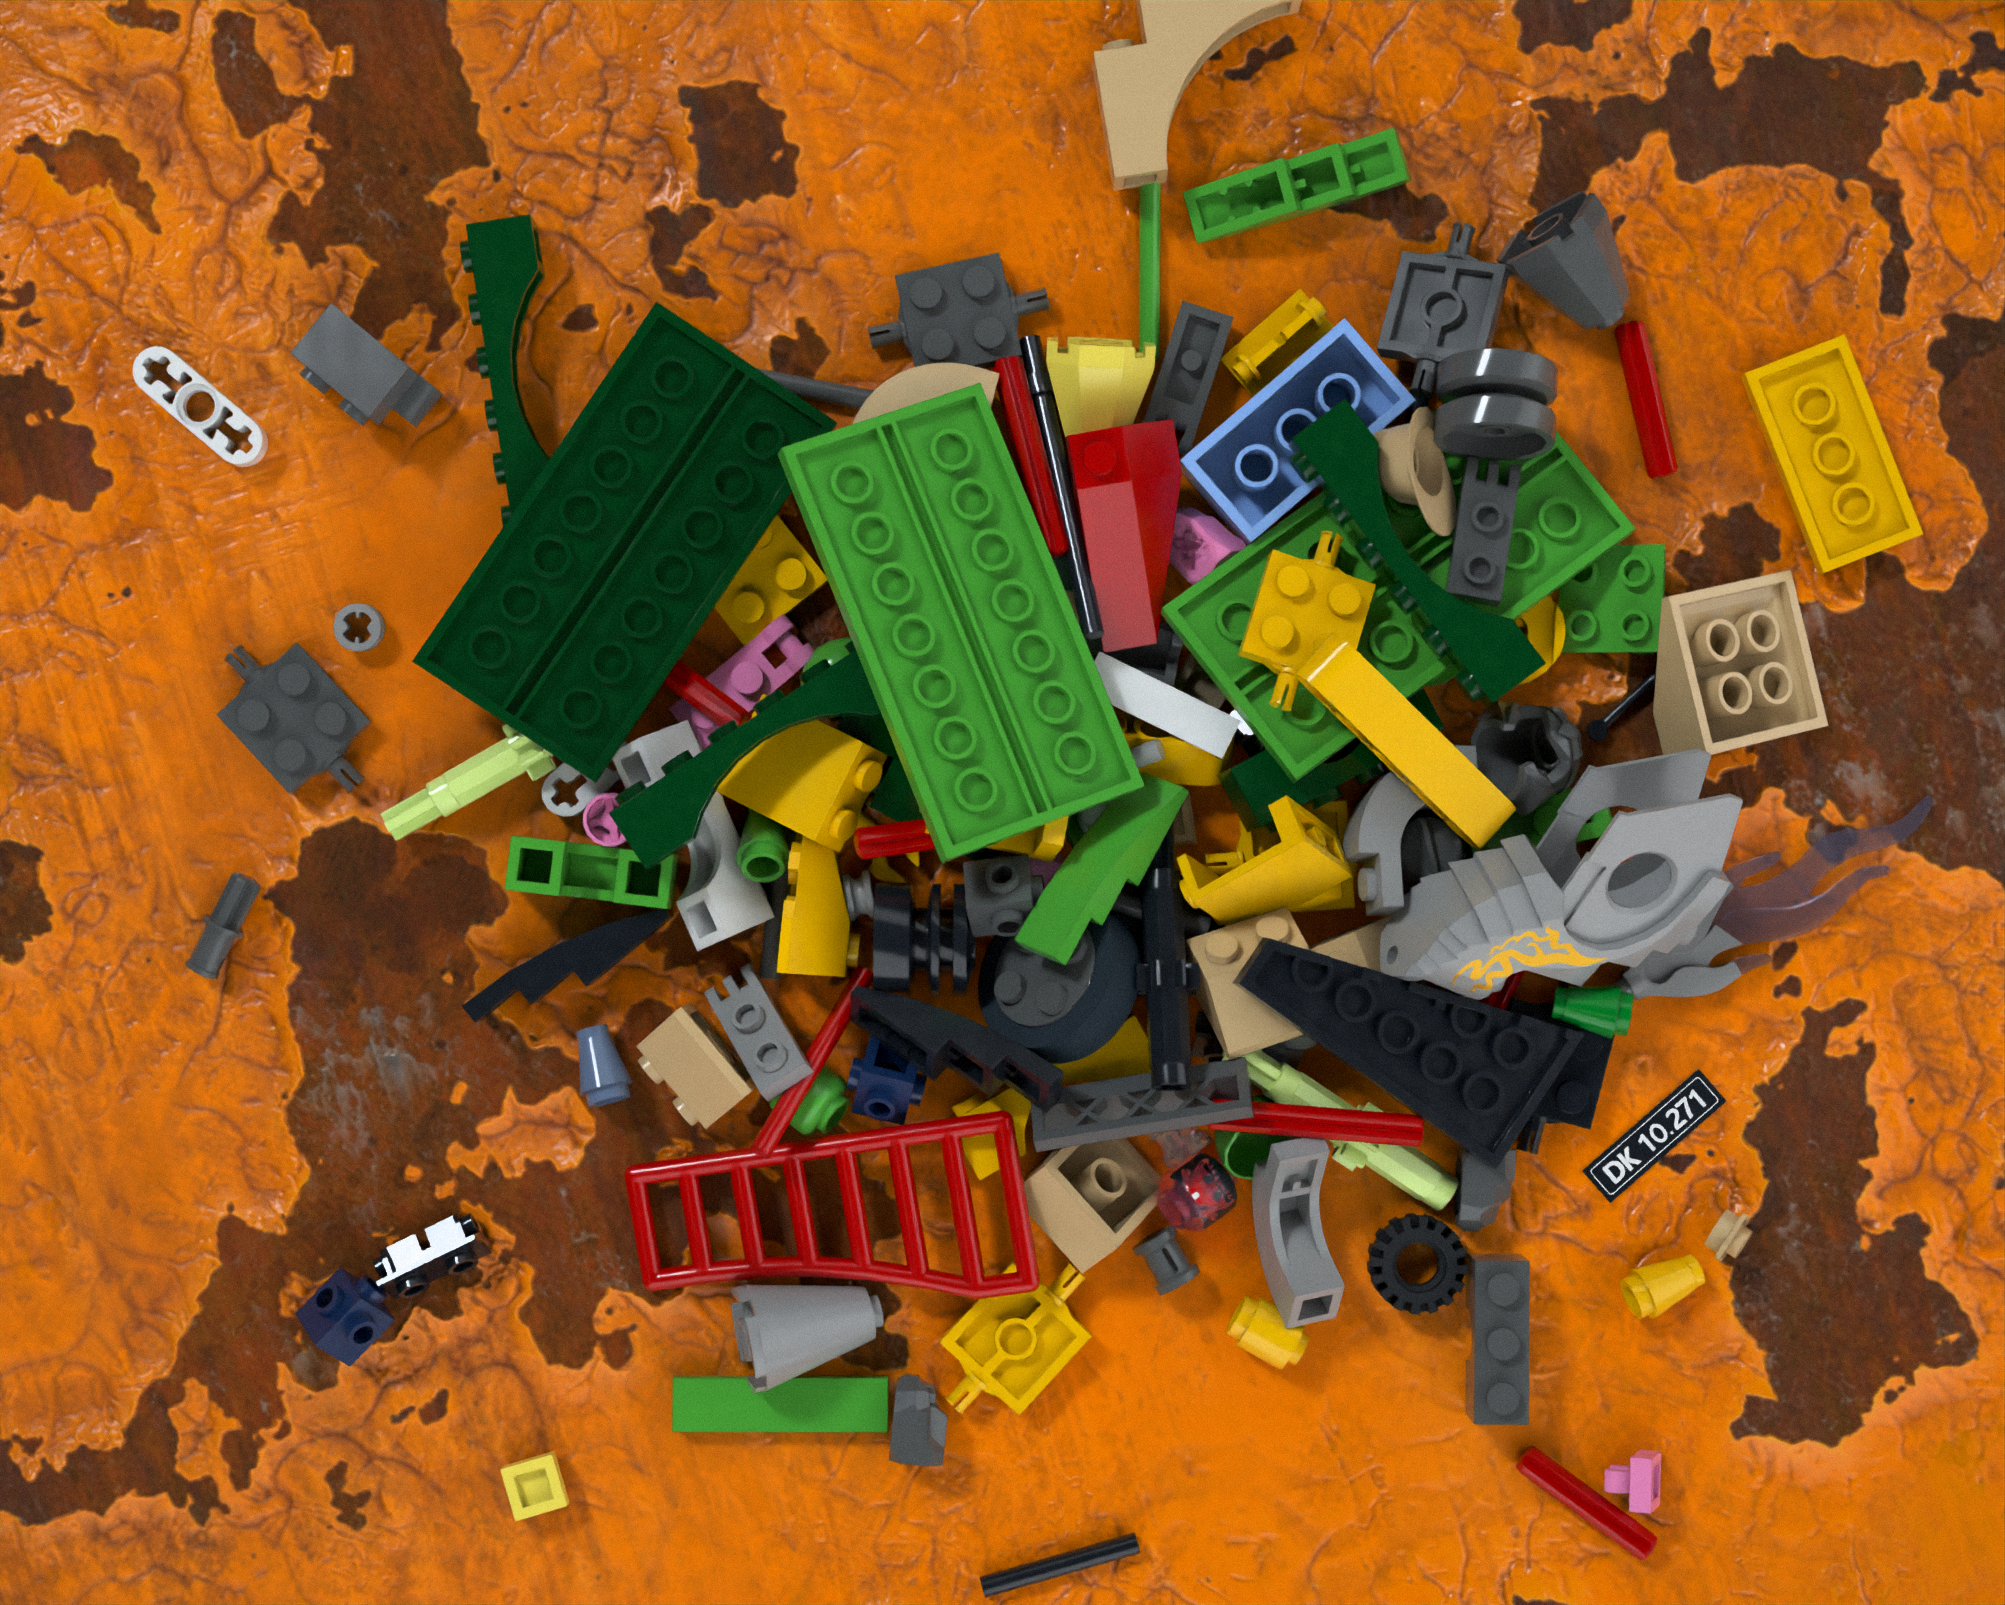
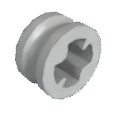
[333,603,385,652]
[842,870,874,922]

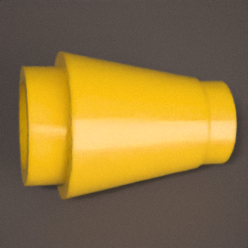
[1620,1254,1705,1319]

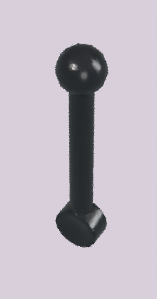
[1586,662,1657,741]

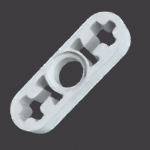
[133,346,268,467]

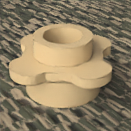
[1704,1209,1753,1262]

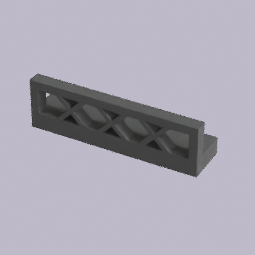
[1031,1057,1254,1152]

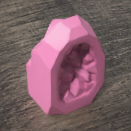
[1169,507,1247,585]

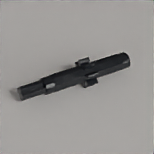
[1135,821,1200,1091]

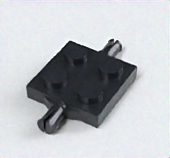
[1507,981,1615,1154]

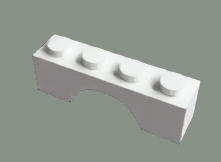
[613,720,774,951]

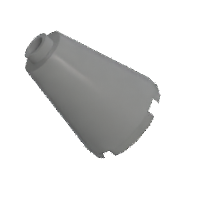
[731,1285,884,1393]

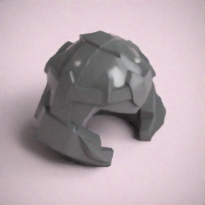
[1471,701,1583,817]

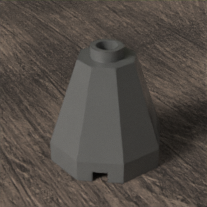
[1496,191,1630,330]

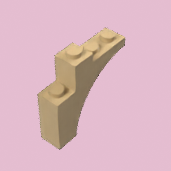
[1092,0,1302,191]

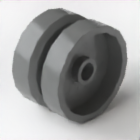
[1434,348,1558,461]

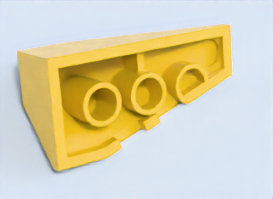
[777,832,861,977]

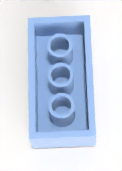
[1180,318,1416,546]

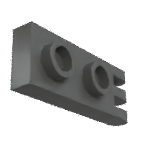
[1143,301,1234,455]
[1445,456,1521,607]

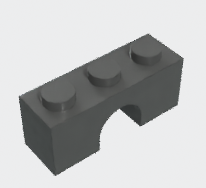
[1466,1253,1530,1425]

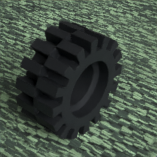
[1366,1213,1468,1315]

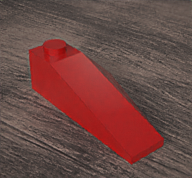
[1065,419,1182,653]

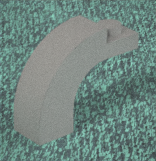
[1342,745,1478,916]
[1252,1137,1345,1329]

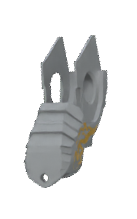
[1380,748,1743,1000]

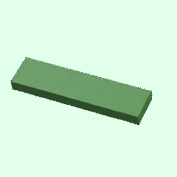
[672,1375,889,1432]

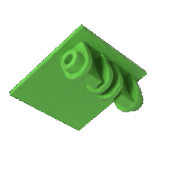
[1558,544,1666,655]

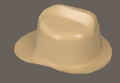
[1373,407,1457,537]

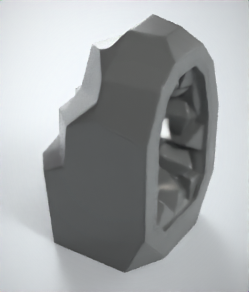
[1454,1146,1516,1232]
[889,1374,948,1466]

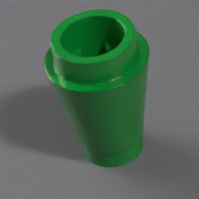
[1551,986,1634,1039]

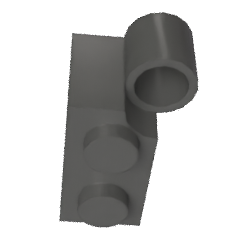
[290,303,443,428]

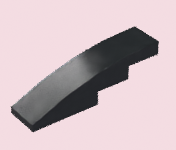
[462,909,675,1023]
[850,986,1063,1113]

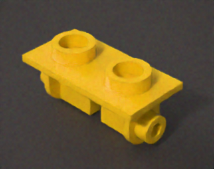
[1220,289,1334,397]

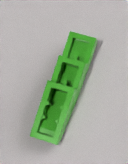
[1182,128,1412,244]
[1014,772,1189,966]

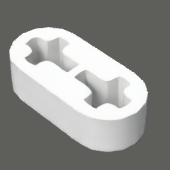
[541,741,628,817]

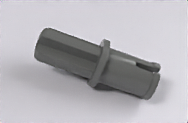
[185,872,261,979]

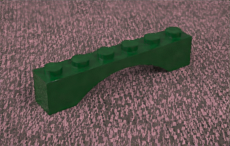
[460,214,550,527]
[1288,399,1546,707]
[609,641,882,869]

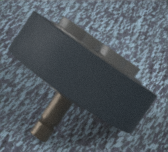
[978,913,1141,1064]

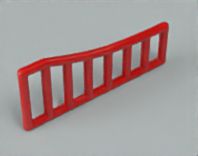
[624,1110,1040,1300]

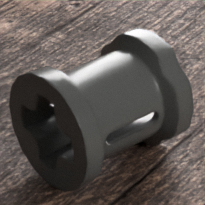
[1132,1224,1200,1295]

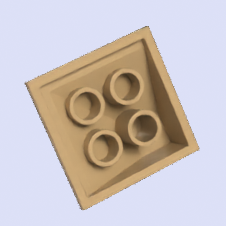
[1653,570,1828,755]

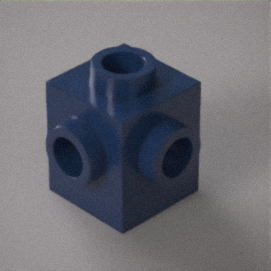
[846,1036,927,1125]
[295,1267,395,1366]

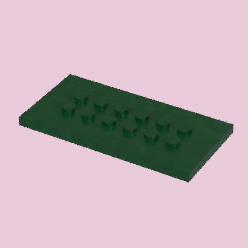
[412,302,837,783]

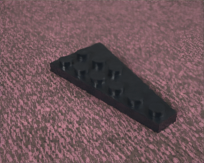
[1233,937,1584,1169]

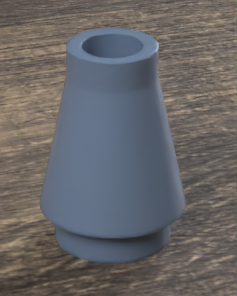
[576,1024,633,1107]

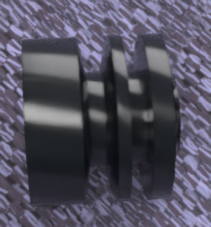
[873,883,976,996]

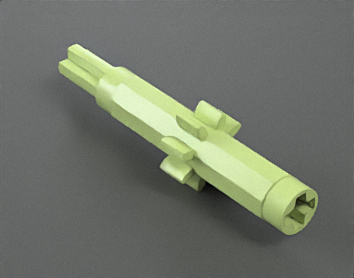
[381,724,557,841]
[1222,1050,1458,1211]

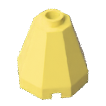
[1046,337,1156,438]

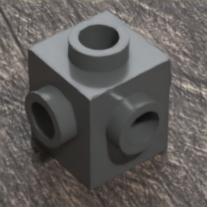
[963,854,1045,937]

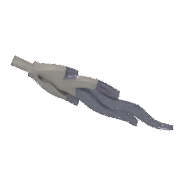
[1609,796,1933,1000]

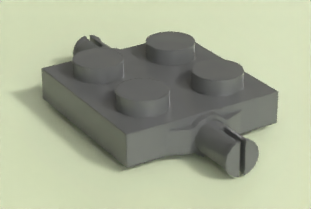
[1377,222,1509,398]
[868,253,1050,368]
[216,643,372,795]

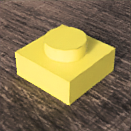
[500,1451,570,1521]

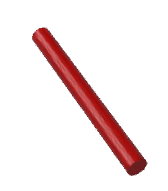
[750,966,873,1159]

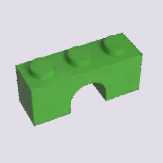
[505,836,679,909]

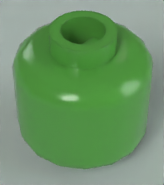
[769,1064,850,1135]

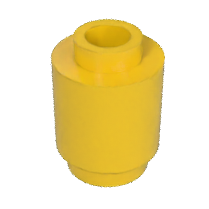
[1226,1295,1310,1369]

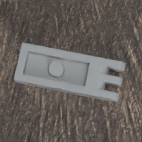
[704,963,813,1102]

